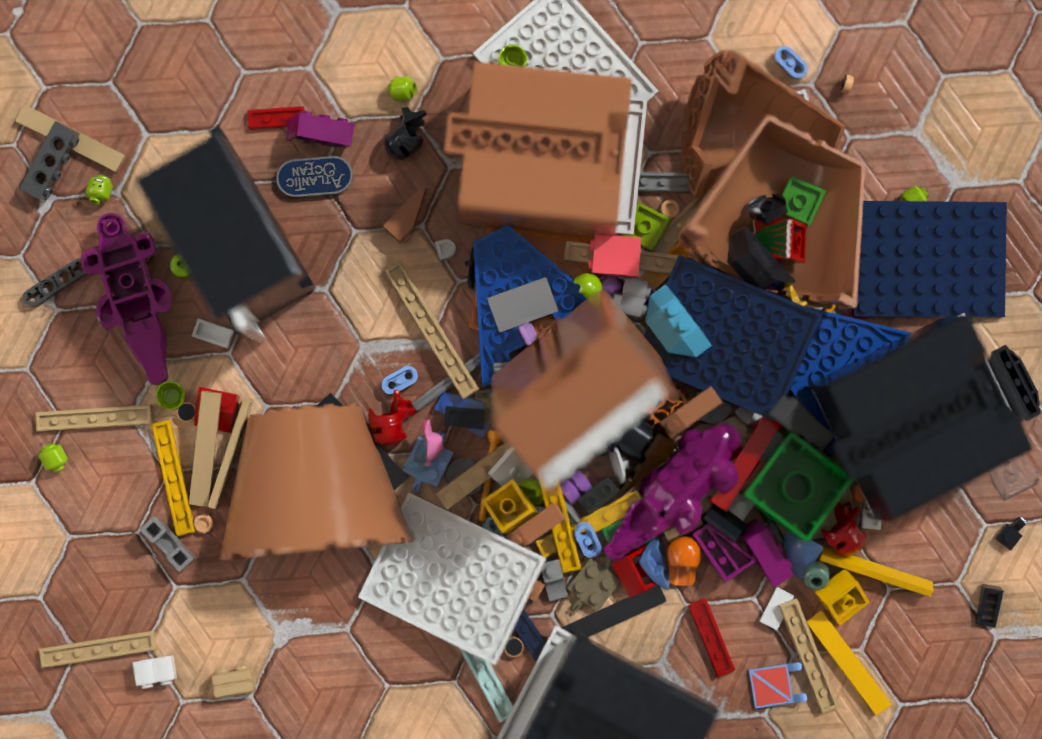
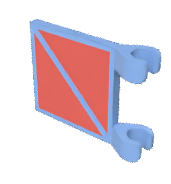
[749,662,807,709]

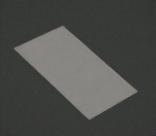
[487,277,558,333]

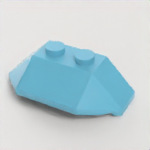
[645,284,712,357]

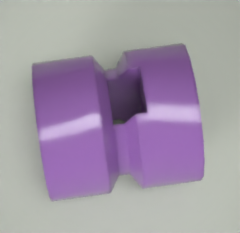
[560,469,593,505]

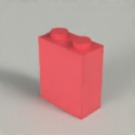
[588,234,641,278]

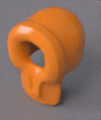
[665,536,701,586]

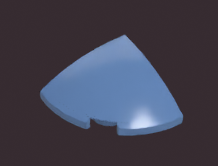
[783,532,824,580]
[640,536,669,590]

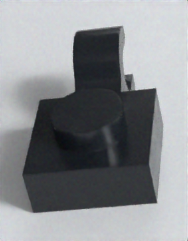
[994,516,1027,551]

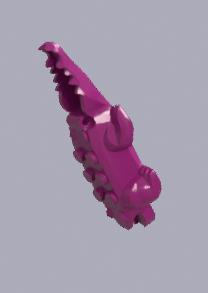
[81,213,171,385]
[604,424,741,561]

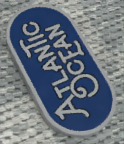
[276,156,353,198]

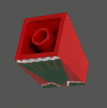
[747,219,807,263]

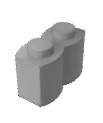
[620,277,651,322]

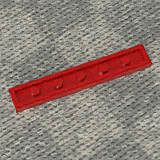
[710,417,781,512]

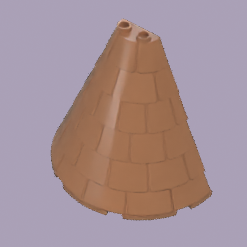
[681,50,845,198]

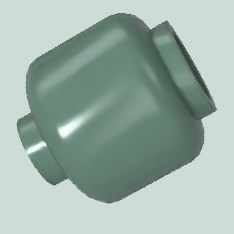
[804,561,829,590]

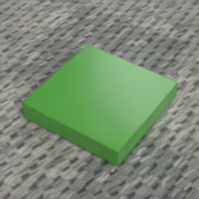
[782,176,826,226]

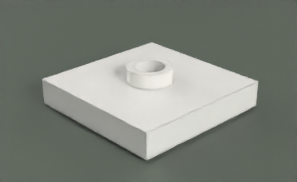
[487,447,533,486]

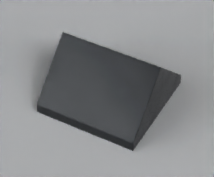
[701,504,746,542]

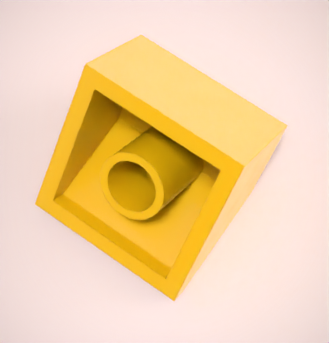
[482,479,539,535]
[815,569,870,626]

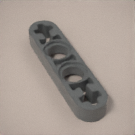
[23,258,87,307]

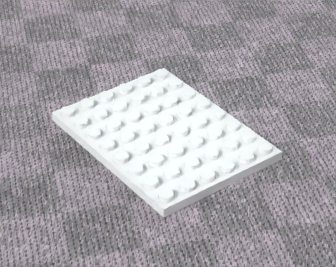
[473,0,659,102]
[358,492,547,665]

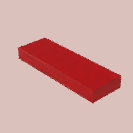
[247,106,305,130]

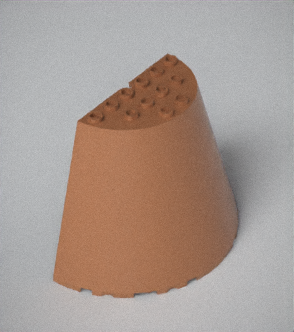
[678,115,865,309]
[220,404,413,561]

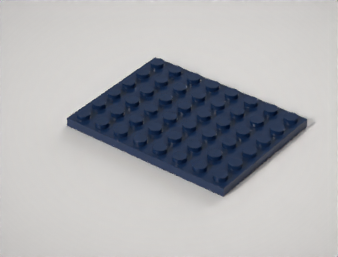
[853,201,1007,317]
[644,255,822,422]

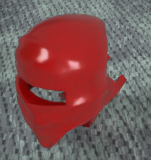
[368,389,416,447]
[820,501,867,556]

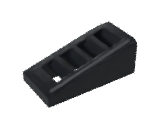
[976,584,1004,628]

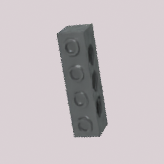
[20,121,80,200]

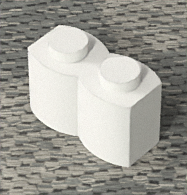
[133,655,177,688]

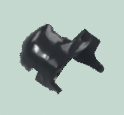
[383,107,427,160]

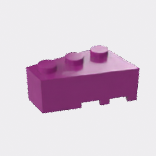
[286,111,354,148]
[740,518,794,588]
[690,523,757,582]

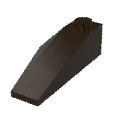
[616,429,678,498]

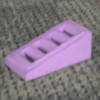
[517,322,537,345]

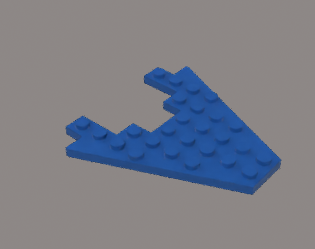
[473,224,587,387]
[790,306,910,457]

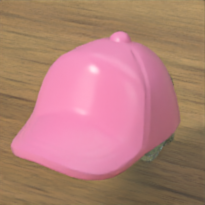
[403,419,444,471]

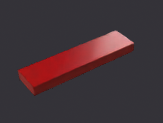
[688,598,735,677]

